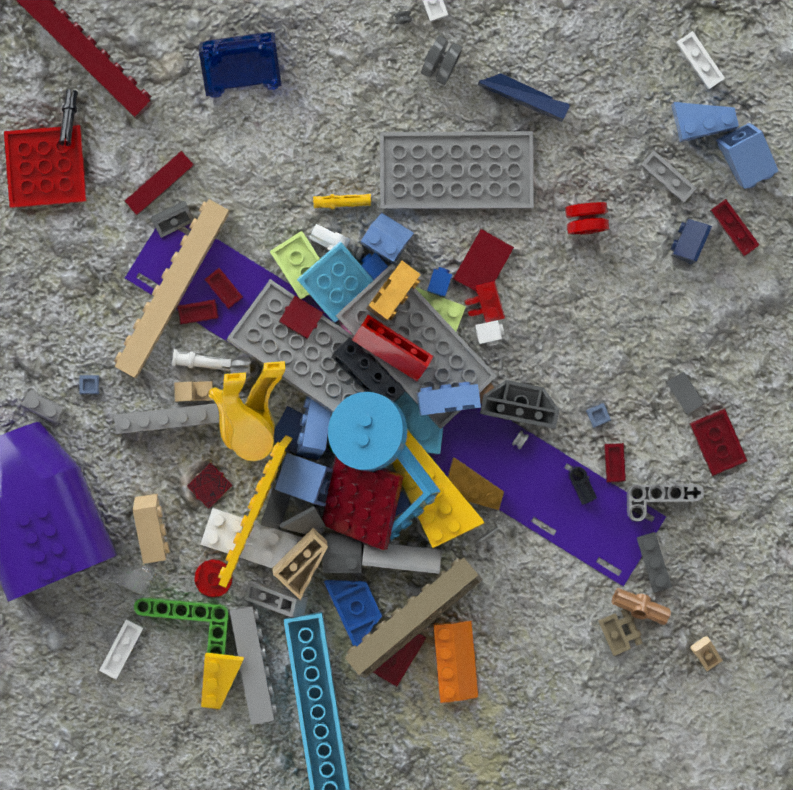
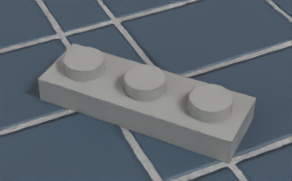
[640,150,697,203]

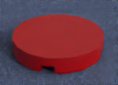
[194,559,233,598]

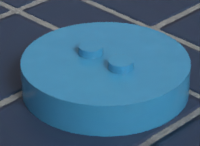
[328,392,407,471]

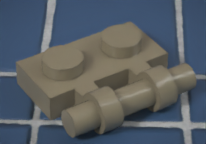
[598,609,643,656]

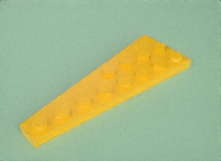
[392,429,485,548]
[218,435,293,587]

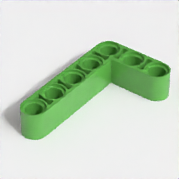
[134,597,229,655]

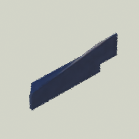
[478,73,570,122]

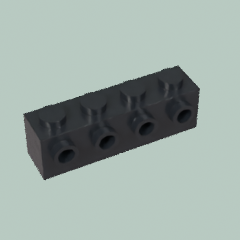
[331,337,405,403]

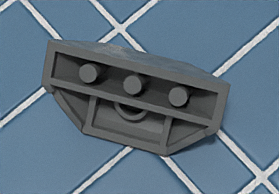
[480,380,559,429]

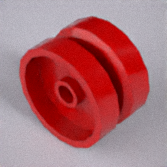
[565,202,610,235]

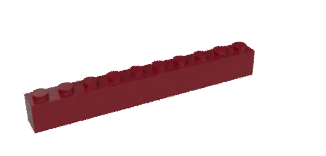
[16,0,153,120]

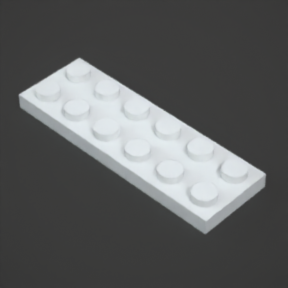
[200,508,303,568]

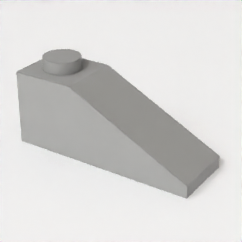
[245,581,308,618]

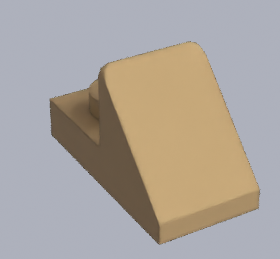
[174,381,213,402]
[690,636,723,671]

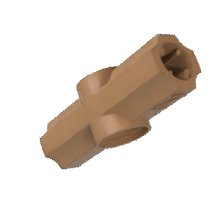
[611,588,671,625]

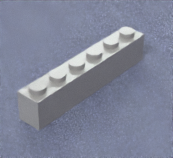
[114,404,219,434]
[230,605,278,725]

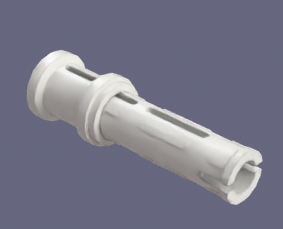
[172,349,231,371]

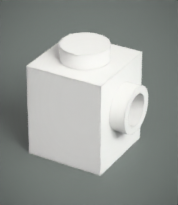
[475,320,505,346]

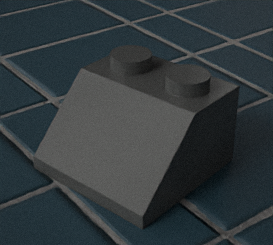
[323,533,362,573]

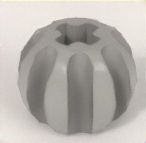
[230,354,259,383]

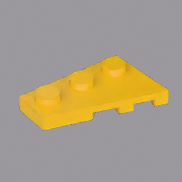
[201,653,244,709]

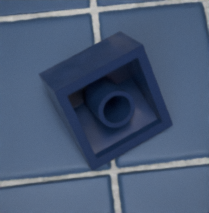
[670,219,712,265]

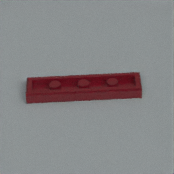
[124,151,195,216]

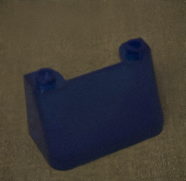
[199,32,282,98]

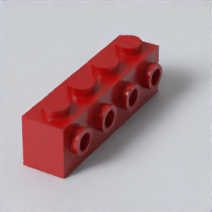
[352,315,433,381]

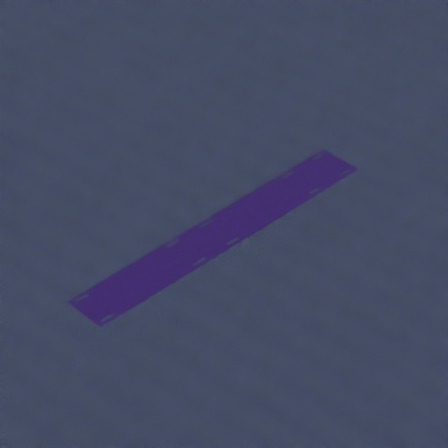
[125,223,666,587]

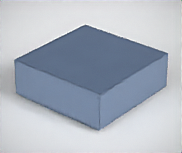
[79,375,99,395]
[586,403,611,428]

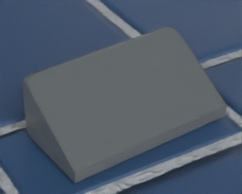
[151,201,194,238]
[666,372,704,414]
[260,488,291,530]

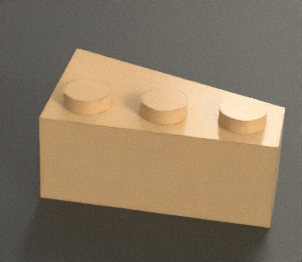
[133,494,170,564]
[272,528,328,600]

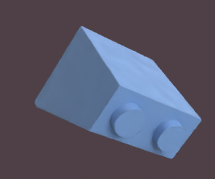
[716,122,779,189]
[361,213,414,265]
[275,453,333,506]

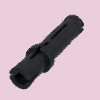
[59,89,78,146]

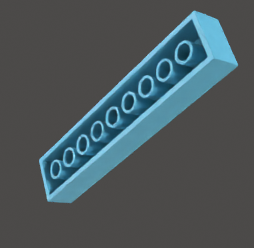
[283,612,351,790]

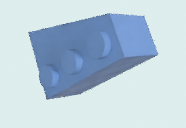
[671,102,739,142]
[416,382,481,416]
[296,396,331,460]

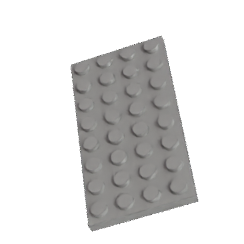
[380,131,534,209]
[336,264,497,429]
[226,279,390,413]

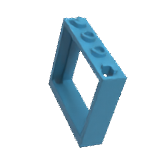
[390,445,441,541]

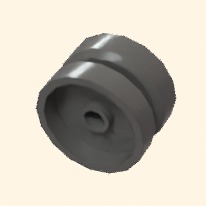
[421,35,463,85]

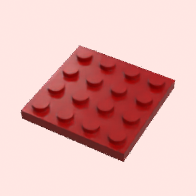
[4,125,87,208]

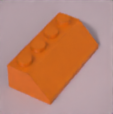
[433,620,478,703]

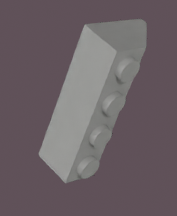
[362,540,441,574]

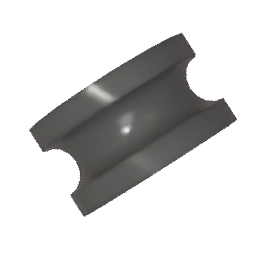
[394,11,412,24]
[352,244,364,263]

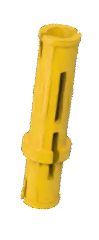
[313,194,371,209]

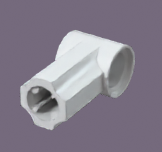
[309,224,350,251]

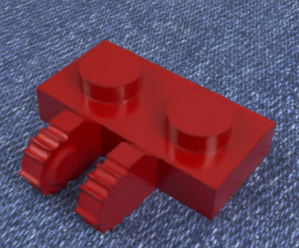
[465,281,505,323]

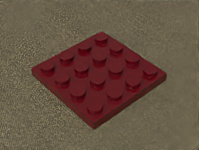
[322,457,404,550]

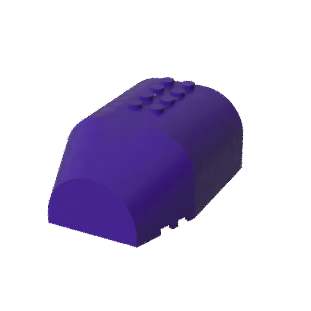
[0,422,118,602]

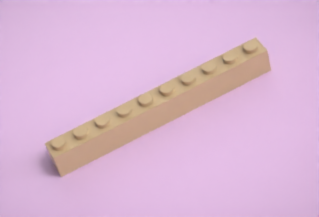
[114,199,230,378]

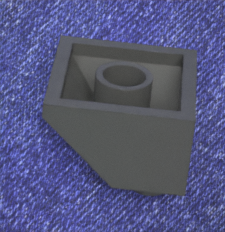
[279,505,326,534]

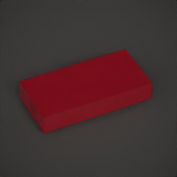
[204,268,244,309]
[177,299,219,325]
[604,443,626,483]

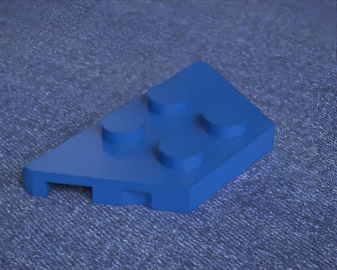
[324,580,382,647]

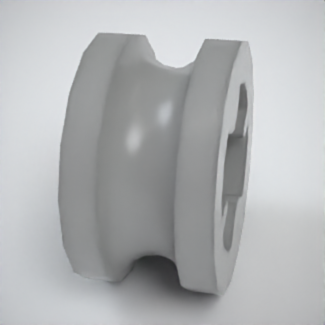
[512,430,529,450]

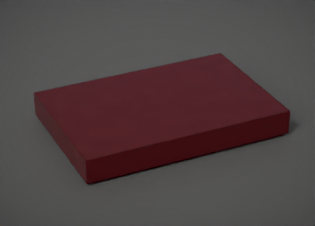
[453,229,514,292]
[689,408,748,476]
[373,633,427,687]

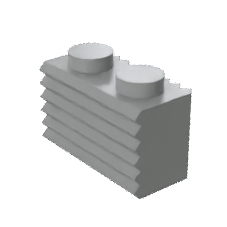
[21,390,66,424]

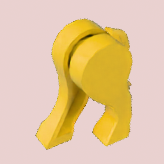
[208,361,285,461]

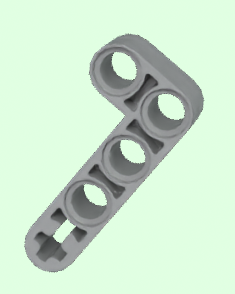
[627,484,704,521]

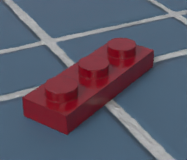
[710,199,760,257]

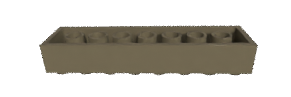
[344,557,483,678]

